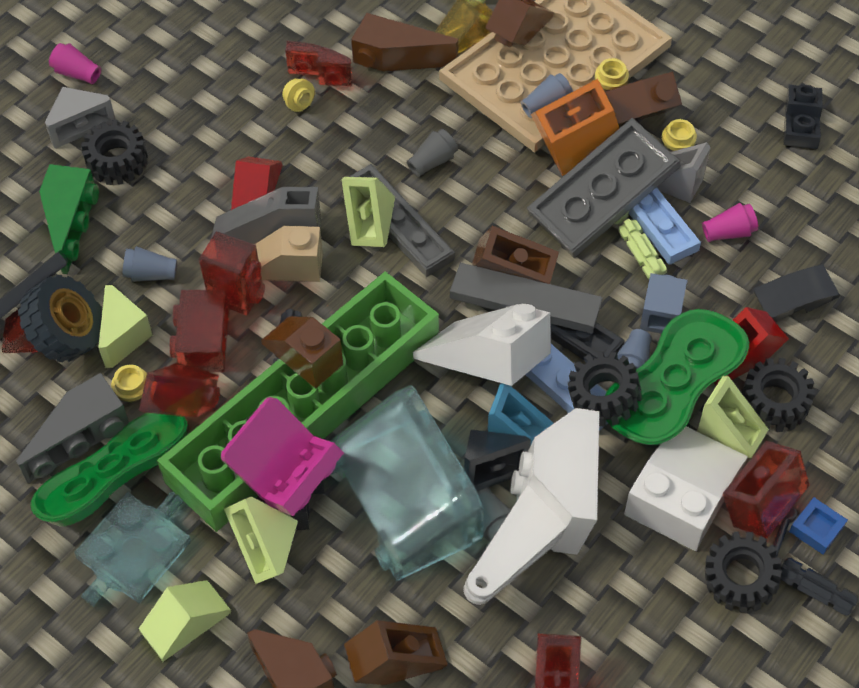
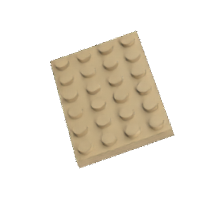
[439,0,672,153]

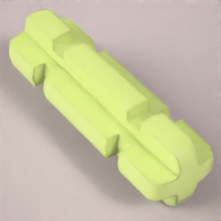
[619,219,667,279]

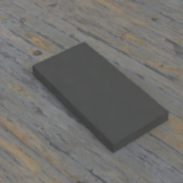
[527,118,681,258]

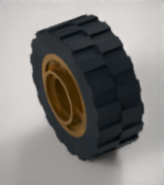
[18,275,102,363]

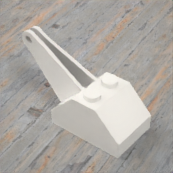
[463,408,599,604]

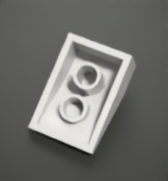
[413,304,551,386]
[624,426,748,551]

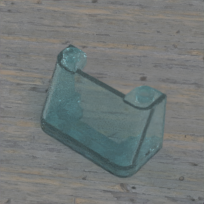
[330,385,484,581]

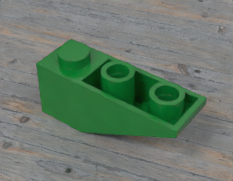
[39,164,99,275]

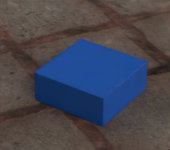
[789,497,848,555]

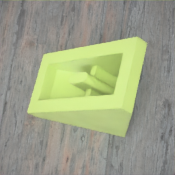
[341,177,395,247]
[99,285,153,368]
[697,376,769,458]
[224,497,298,584]
[139,580,231,662]

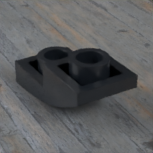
[783,84,823,149]
[753,264,840,322]

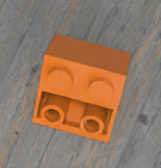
[531,79,619,176]

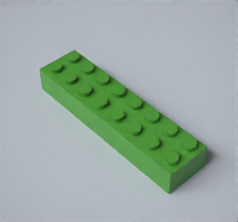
[157,271,439,532]

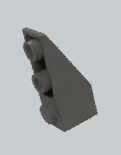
[211,187,322,244]
[16,373,129,483]

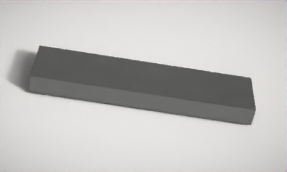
[349,164,455,277]
[450,262,603,334]

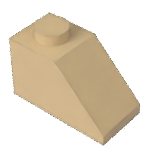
[248,226,323,282]

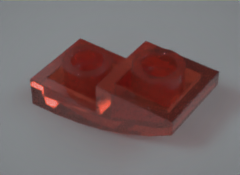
[285,41,353,86]

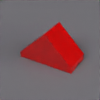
[231,157,282,210]

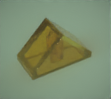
[435,0,493,53]

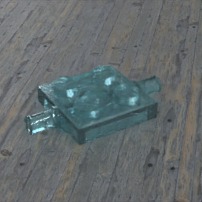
[74,492,191,606]

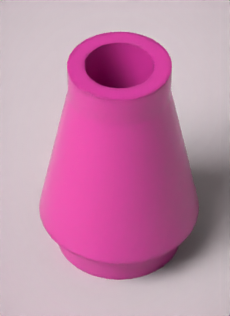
[49,43,101,84]
[702,203,758,242]

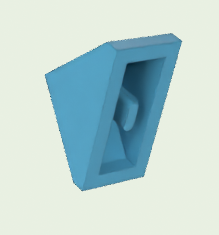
[488,383,554,447]

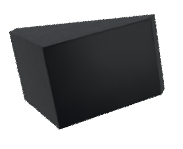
[462,429,531,495]

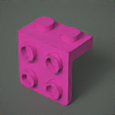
[221,397,344,516]

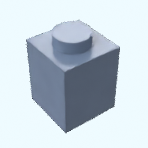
[640,273,687,334]

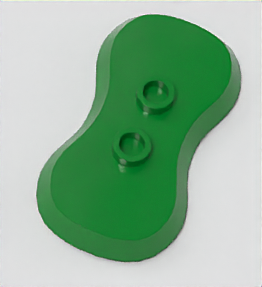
[605,309,749,445]
[30,409,187,527]

